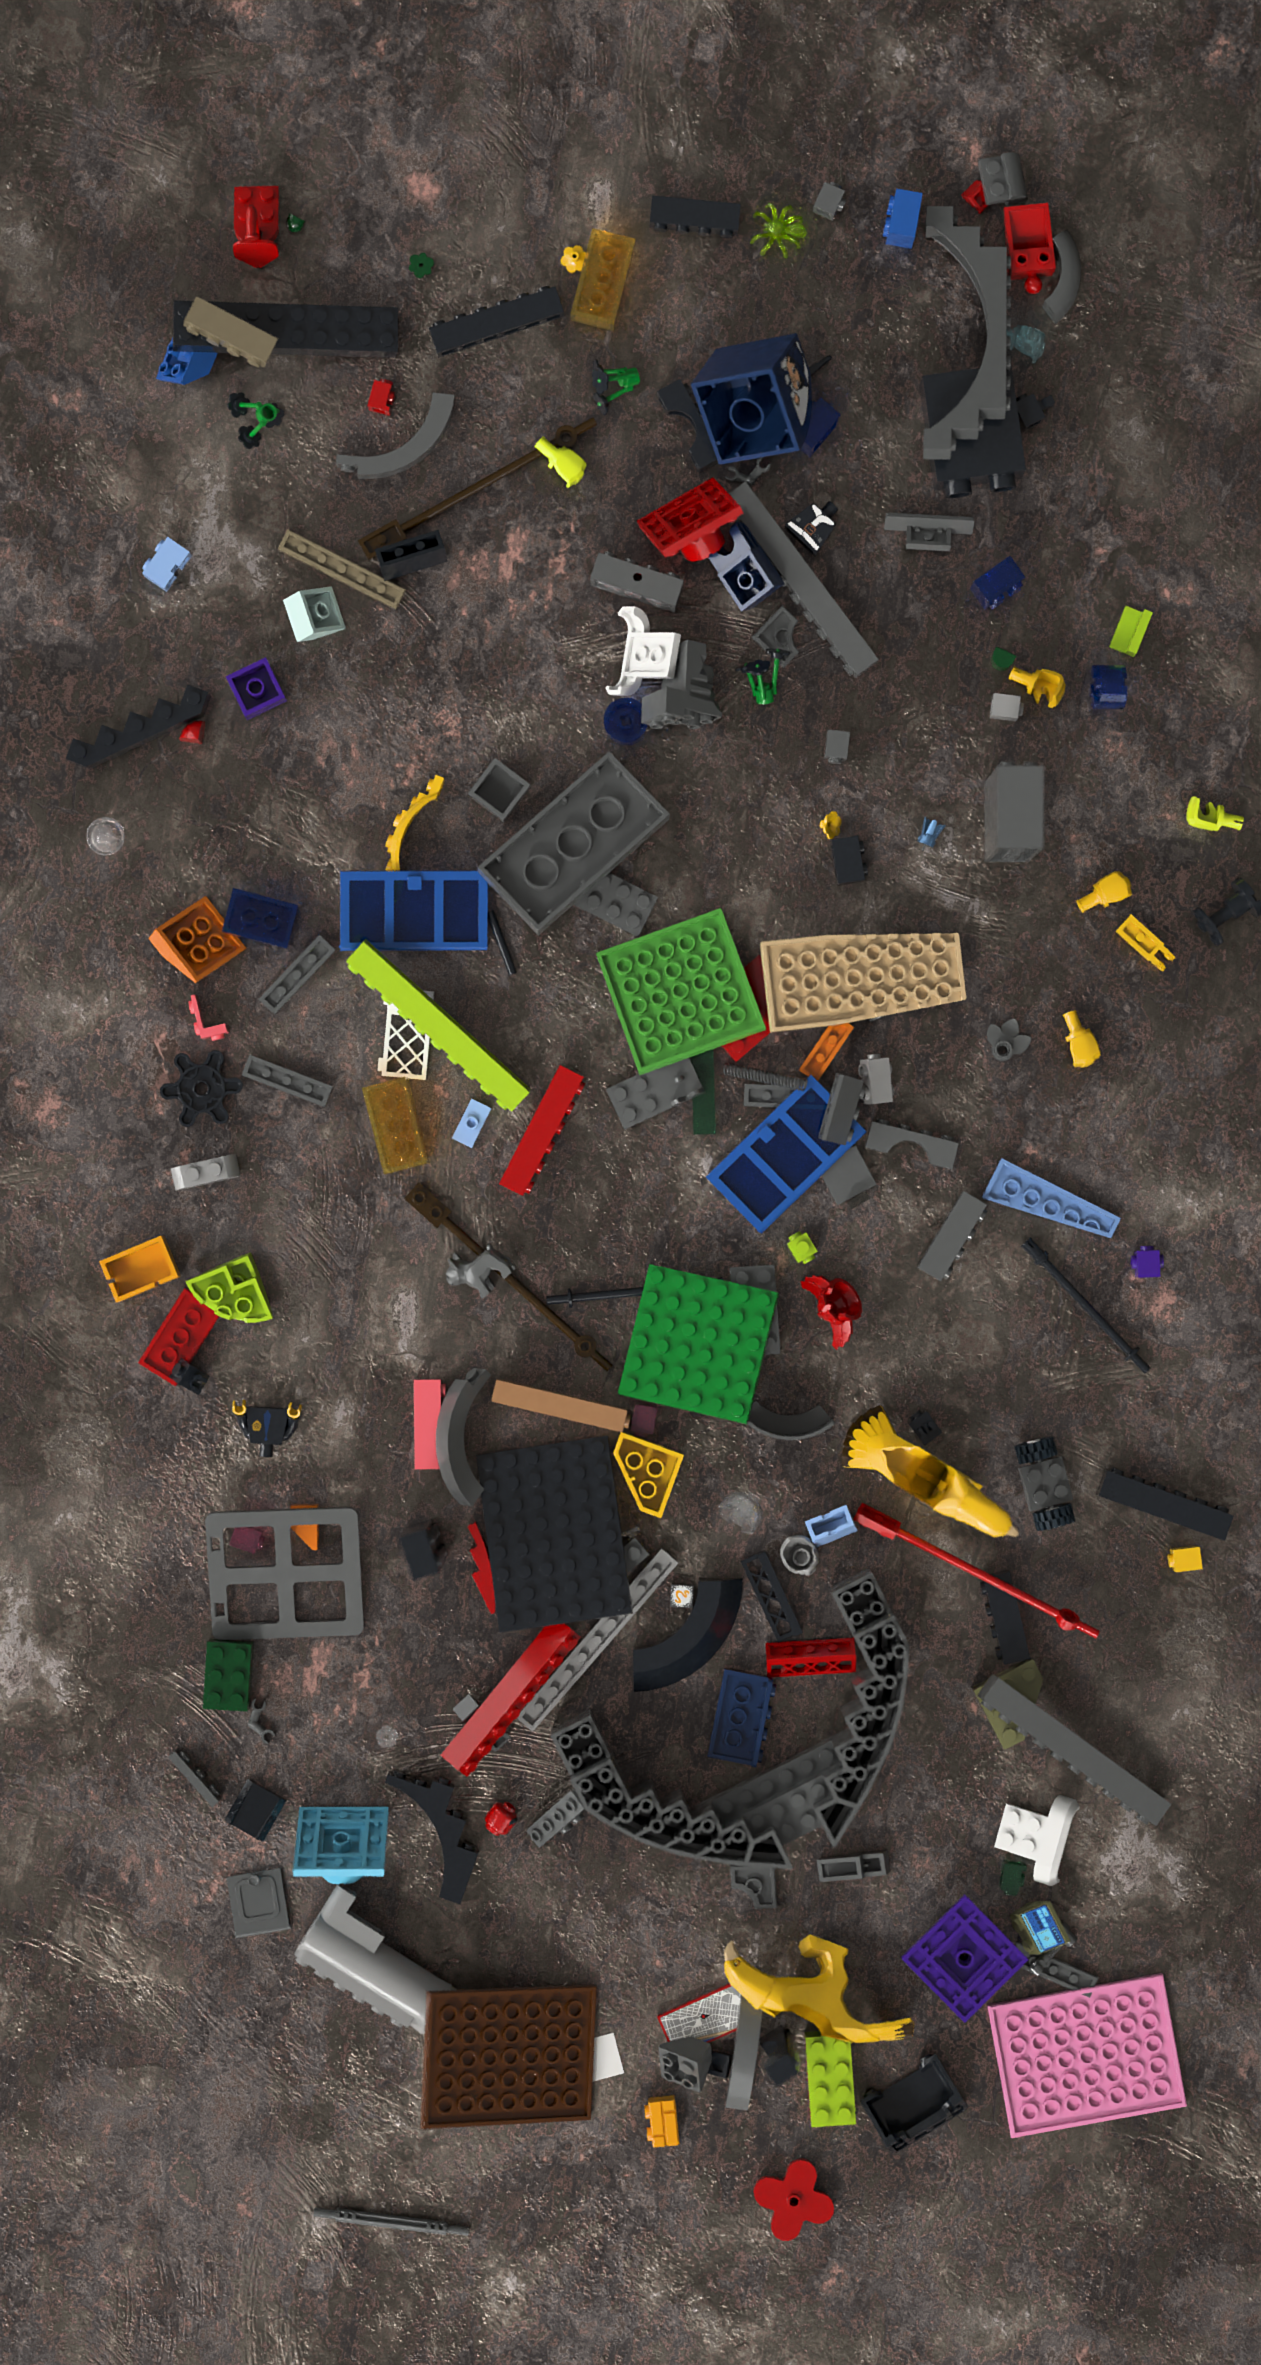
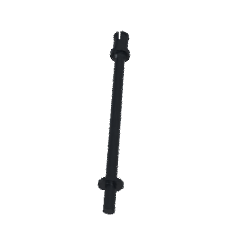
[1020,1237,1151,1374]
[546,1277,723,1308]

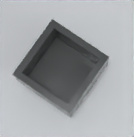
[468,758,531,823]

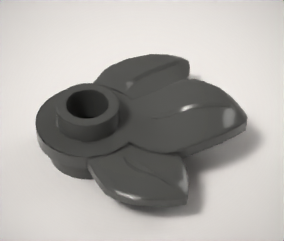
[987,1019,1031,1061]

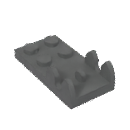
[606,1057,706,1130]

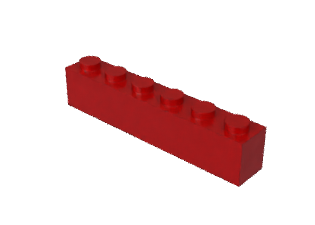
[499,1065,586,1196]

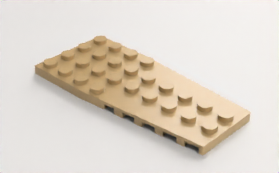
[760,933,966,1032]

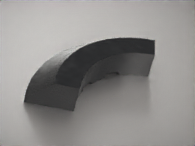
[633,1578,743,1692]

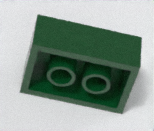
[203,1639,254,1712]

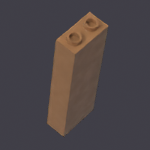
[491,1378,631,1432]

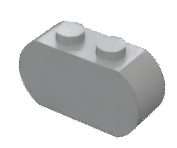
[171,1154,241,1191]

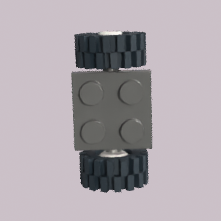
[1014,1436,1076,1531]

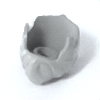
[780,1535,819,1576]

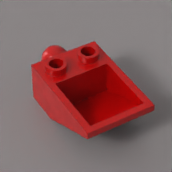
[1004,203,1056,294]

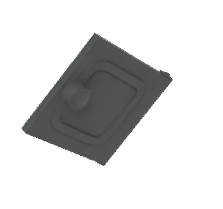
[226,1868,291,1938]

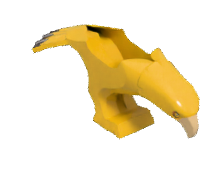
[841,1405,1019,1537]
[724,1934,914,2043]

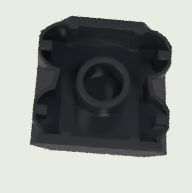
[224,1779,287,1841]

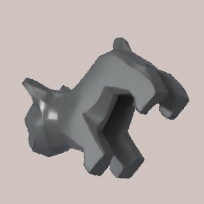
[446,1244,516,1299]

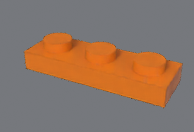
[798,1023,854,1081]

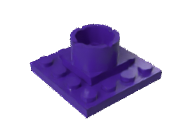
[901,1894,1029,2023]

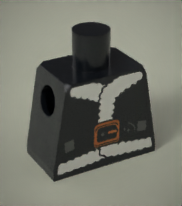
[784,501,838,557]

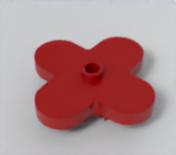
[753,2158,834,2241]

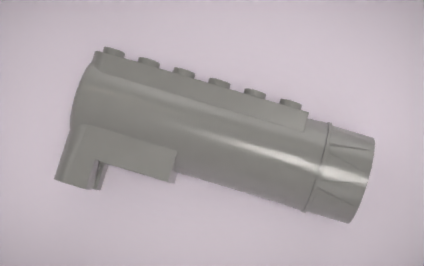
[294,1883,457,2035]

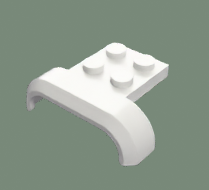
[606,607,681,696]
[994,1795,1080,1886]

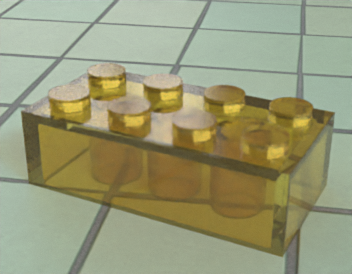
[571,228,636,331]
[362,1077,430,1175]

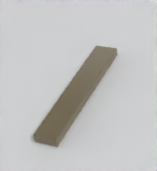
[278,529,407,610]

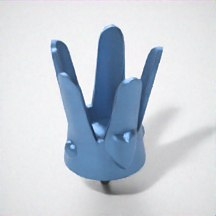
[917,816,946,851]

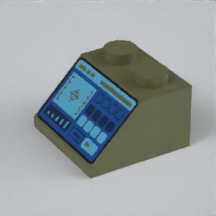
[1009,1901,1070,1955]

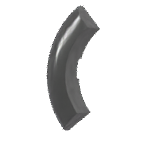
[1042,230,1082,324]

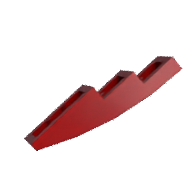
[468,1521,496,1615]

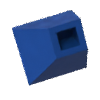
[156,338,217,385]

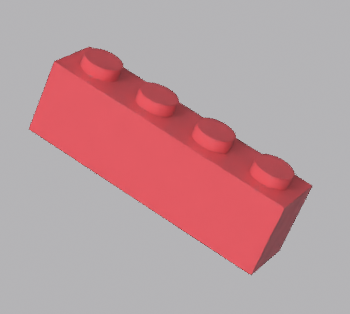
[414,1379,446,1469]

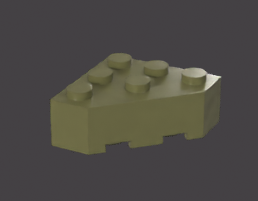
[971,1657,1043,1750]

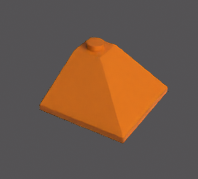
[149,896,246,983]

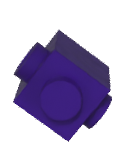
[1131,1246,1164,1278]

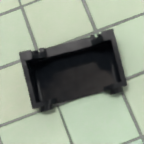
[860,2054,968,2153]

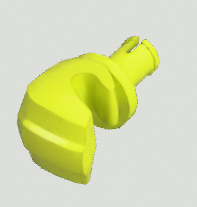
[534,436,587,488]
[1186,796,1244,831]

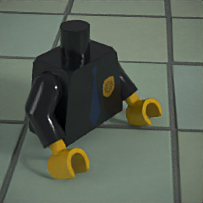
[232,1400,302,1457]

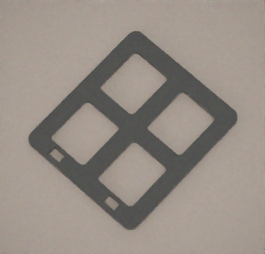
[205,1507,364,1640]

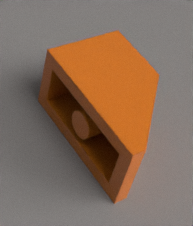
[290,1504,319,1550]

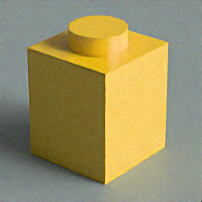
[1167,1545,1203,1572]

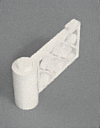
[378,990,434,1080]

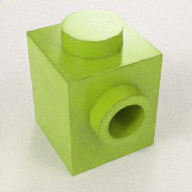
[786,1231,818,1264]

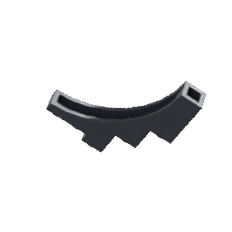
[385,1770,479,1904]

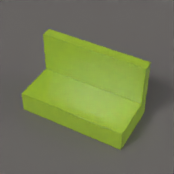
[1109,606,1153,657]

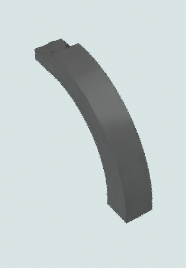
[336,392,456,479]
[436,1368,491,1506]
[725,1972,765,2110]

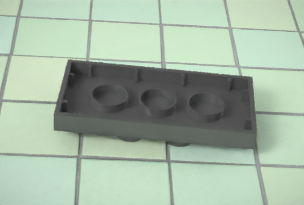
[478,752,670,936]

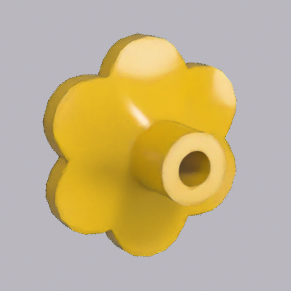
[561,245,589,273]
[820,811,841,839]

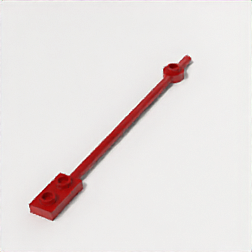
[853,1503,1100,1638]

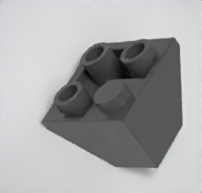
[659,2036,712,2093]

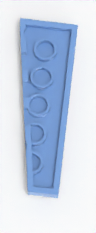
[981,1158,1121,1238]

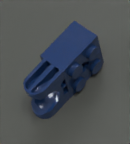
[708,521,785,612]

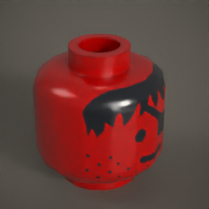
[485,1802,518,1836]

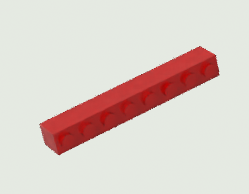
[441,1624,581,1777]

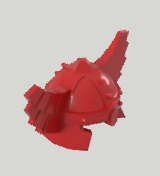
[800,1275,862,1350]

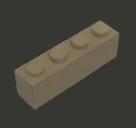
[183,296,278,368]

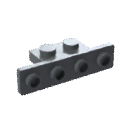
[884,512,974,551]
[527,1789,586,1848]

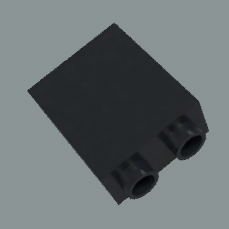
[919,364,1026,499]

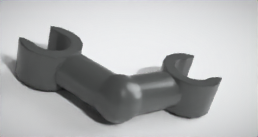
[725,457,770,486]
[248,1698,276,1744]

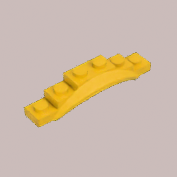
[385,775,445,904]

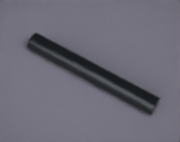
[488,910,517,976]

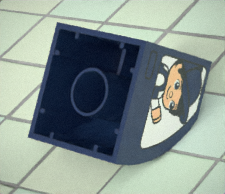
[691,333,812,465]

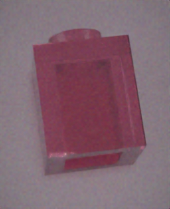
[631,1404,657,1438]
[229,1527,265,1554]

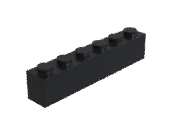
[429,286,564,358]
[1096,1467,1234,1541]

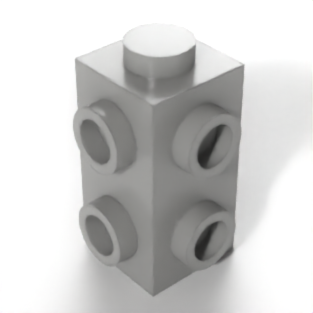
[858,1054,894,1104]

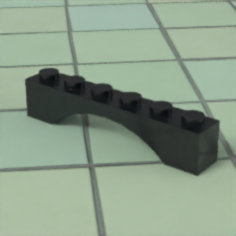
[759,2024,800,2088]

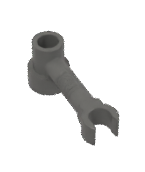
[1028,1920,1077,1976]

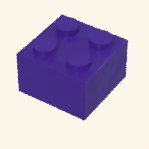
[226,657,287,720]

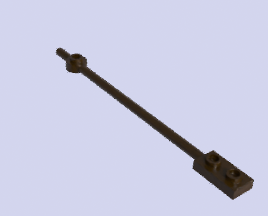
[357,417,597,561]
[404,1182,613,1371]

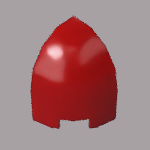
[179,721,206,744]

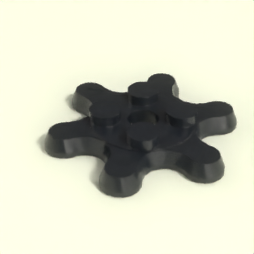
[160,1050,243,1127]

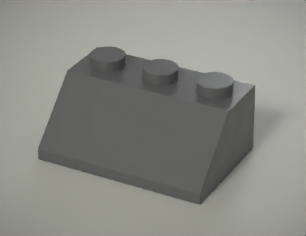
[818,1073,866,1146]

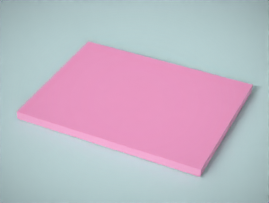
[987,1973,1187,2138]

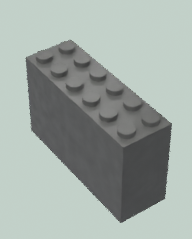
[984,762,1044,862]

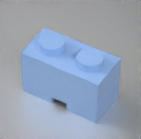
[142,537,192,592]
[805,1505,858,1547]

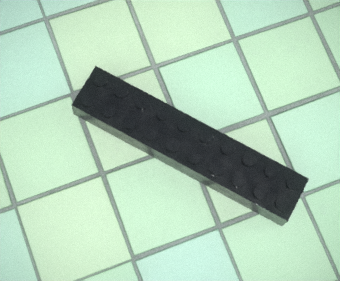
[172,300,398,358]

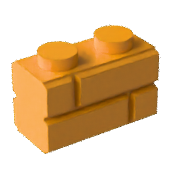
[644,2095,680,2147]

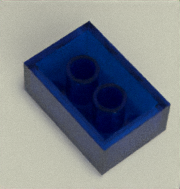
[222,888,299,950]

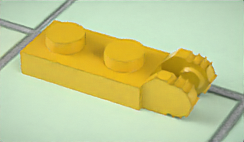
[1115,914,1175,971]

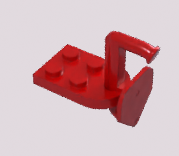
[233,186,279,268]

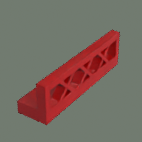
[765,1638,856,1677]

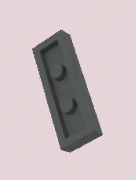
[168,1748,221,1807]

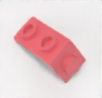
[188,994,229,1041]

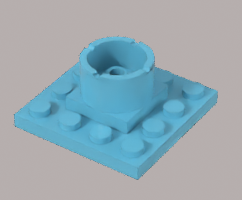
[293,1807,389,1885]

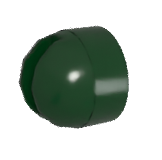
[286,213,305,232]

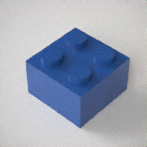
[883,188,923,249]

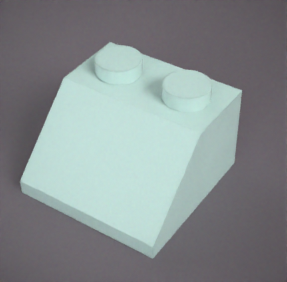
[283,586,346,642]

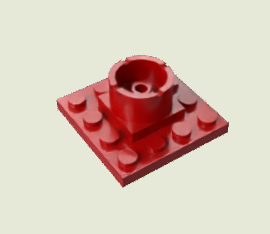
[637,477,743,561]

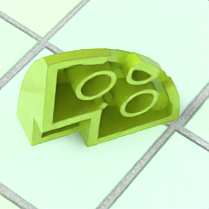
[185,1252,273,1323]

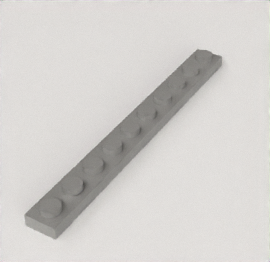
[517,1548,678,1732]

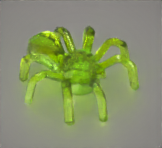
[750,202,807,258]

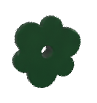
[409,253,434,279]

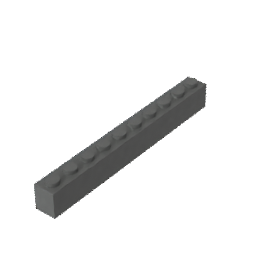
[729,481,879,678]
[977,1674,1171,1826]

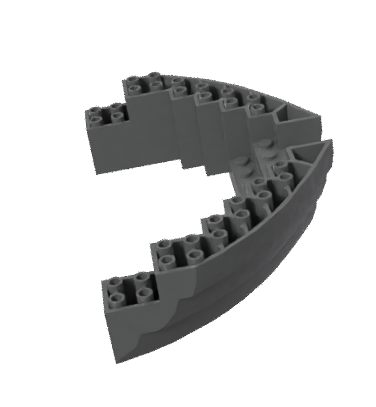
[550,1568,909,1869]

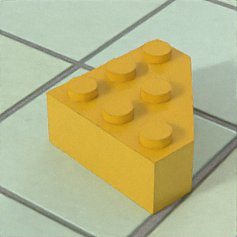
[613,1432,684,1518]

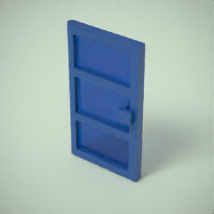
[339,870,488,951]
[706,1075,867,1234]

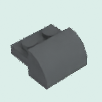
[978,152,1028,205]

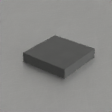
[816,1145,877,1205]

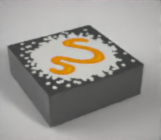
[670,1584,694,1608]

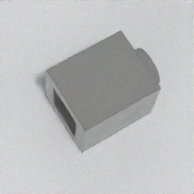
[989,693,1024,721]

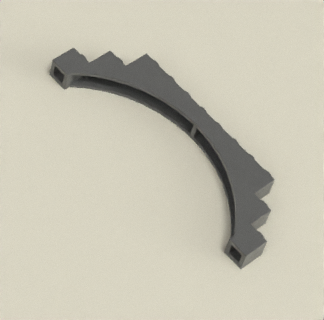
[923,206,1011,459]

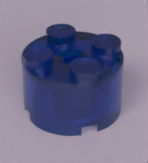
[1089,665,1127,710]
[604,697,648,745]

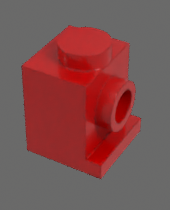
[367,379,395,416]

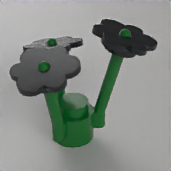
[592,359,640,416]
[227,392,284,449]
[735,648,790,704]

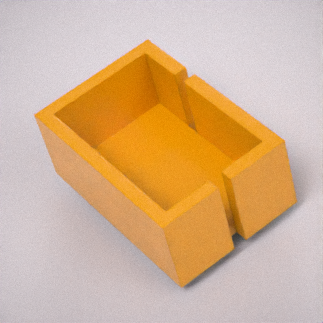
[99,1235,181,1303]

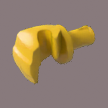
[1009,666,1066,708]
[1076,871,1132,913]
[1063,1010,1101,1068]

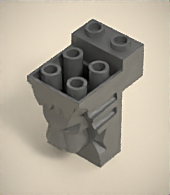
[641,640,722,729]

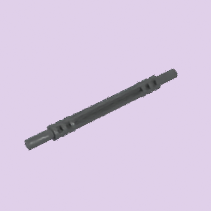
[313,2207,470,2236]

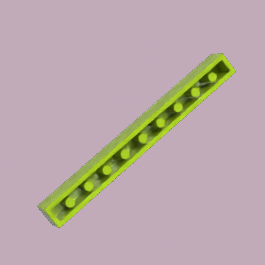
[346,939,531,1112]

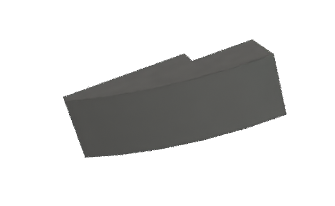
[817,1849,891,1882]

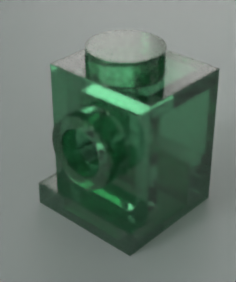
[999,1860,1027,1896]

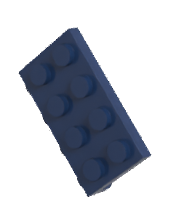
[707,1668,776,1768]

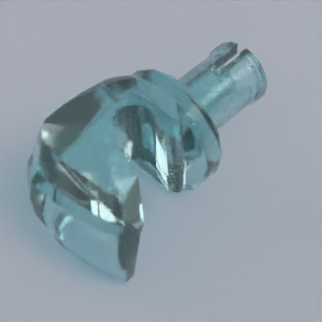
[1006,324,1046,363]

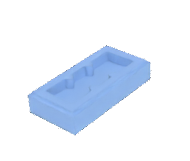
[452,1098,492,1148]

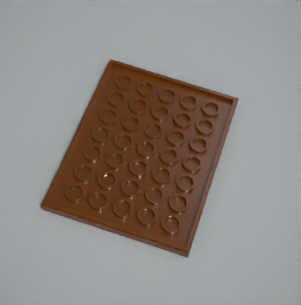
[420,1984,597,2129]

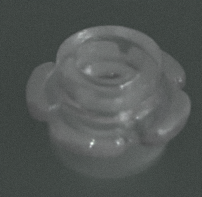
[376,1726,398,1748]

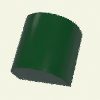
[991,646,1016,671]

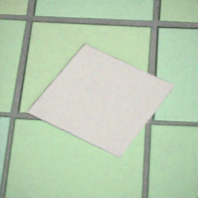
[593,2033,624,2081]

